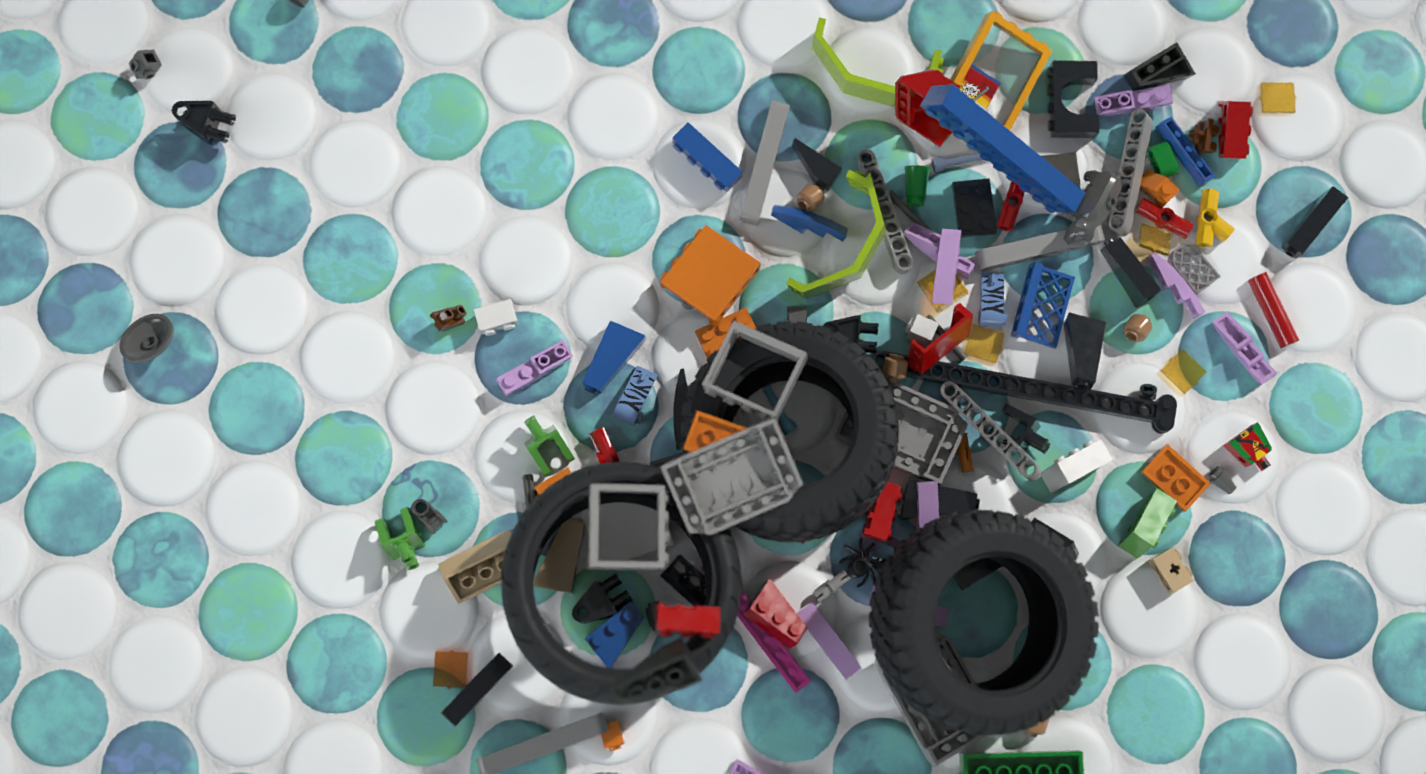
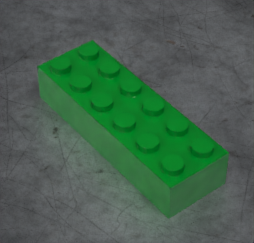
[959,750,1084,774]

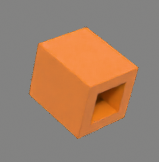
[601,720,625,751]

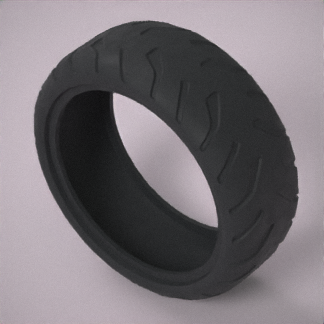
[501,462,742,705]

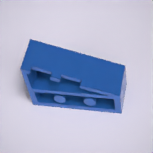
[585,602,644,668]

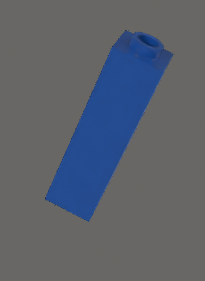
[582,320,646,394]

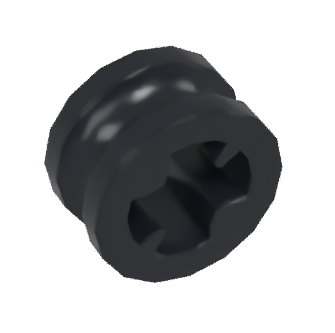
[1139,384,1157,401]

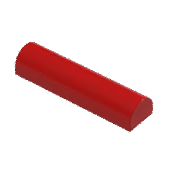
[1248,272,1300,348]

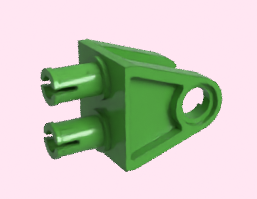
[524,415,575,477]
[375,506,425,570]

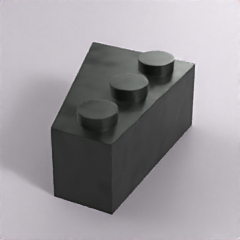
[1124,42,1196,91]

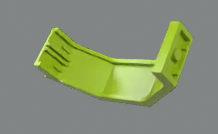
[812,17,945,107]
[786,170,886,299]

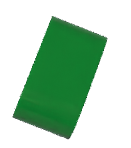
[1147,141,1179,178]

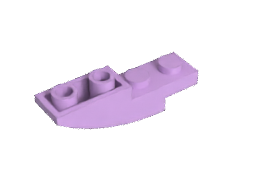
[1094,84,1173,116]
[496,340,573,396]

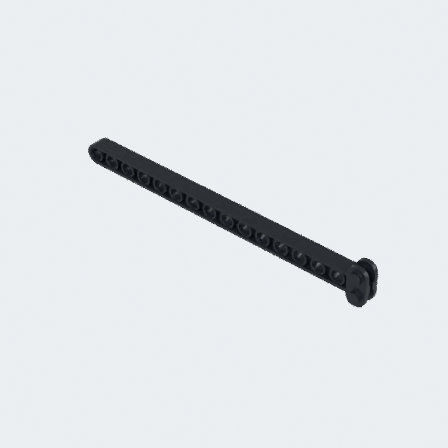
[871,351,1177,434]

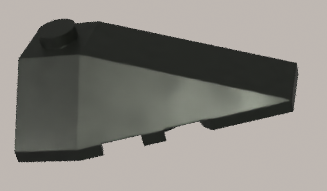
[608,637,702,702]

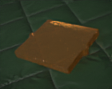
[433,650,468,689]

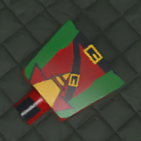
[1223,422,1272,471]

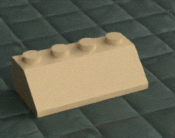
[438,529,512,604]

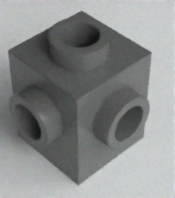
[129,49,162,79]

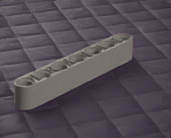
[739,100,790,226]
[1109,109,1153,237]
[857,149,913,274]
[975,225,1106,271]
[940,382,1042,481]
[476,712,609,774]

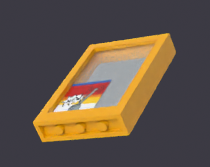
[950,11,1052,130]

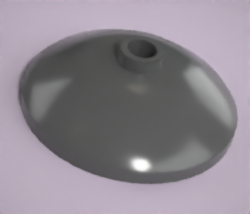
[119,314,174,363]

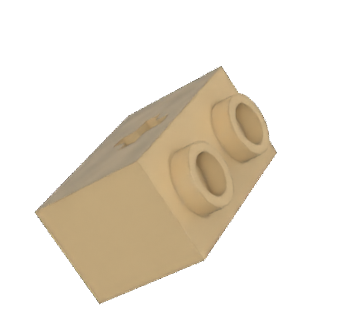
[1148,547,1194,594]

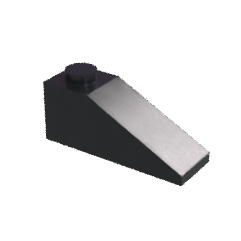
[792,138,842,191]

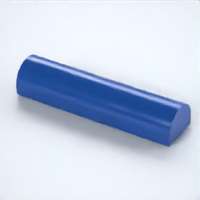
[1155,117,1216,188]

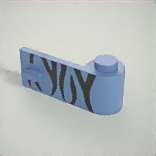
[978,272,1007,328]
[613,366,658,426]

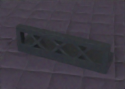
[660,554,706,606]

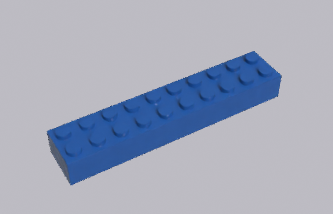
[920,84,1085,213]

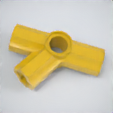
[1195,189,1235,248]

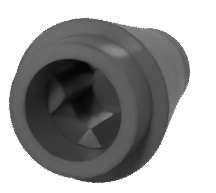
[1207,466,1237,495]

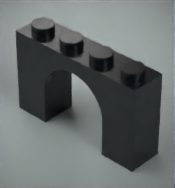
[1046,60,1099,138]

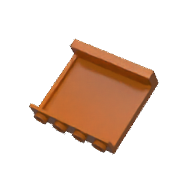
[660,225,761,327]

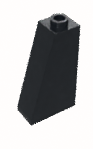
[1281,186,1349,259]
[1100,237,1162,308]
[1064,312,1106,390]
[900,479,980,519]

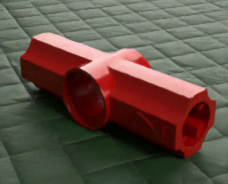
[996,181,1025,232]
[1135,197,1194,239]
[589,427,620,464]

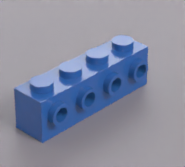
[672,122,743,193]

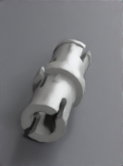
[812,570,851,603]

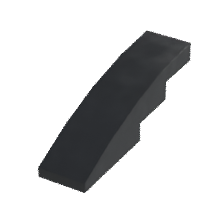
[673,368,688,450]
[441,652,513,727]

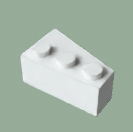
[1041,440,1113,493]

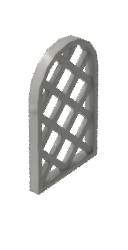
[1171,245,1221,295]

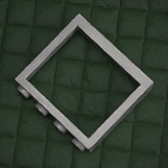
[702,321,807,422]
[588,484,669,570]

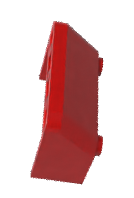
[895,69,961,147]

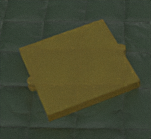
[1259,82,1297,113]
[1138,223,1171,257]
[964,324,1005,364]
[1161,349,1207,394]

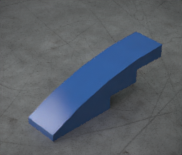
[771,205,848,242]

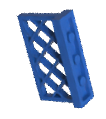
[1010,262,1075,349]

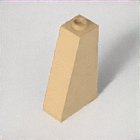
[533,517,585,594]

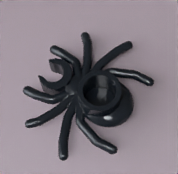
[839,538,886,588]

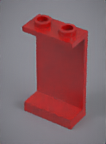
[908,303,973,375]

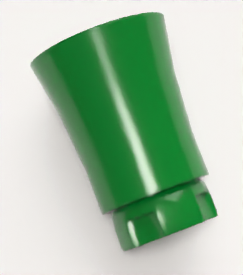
[904,165,931,207]

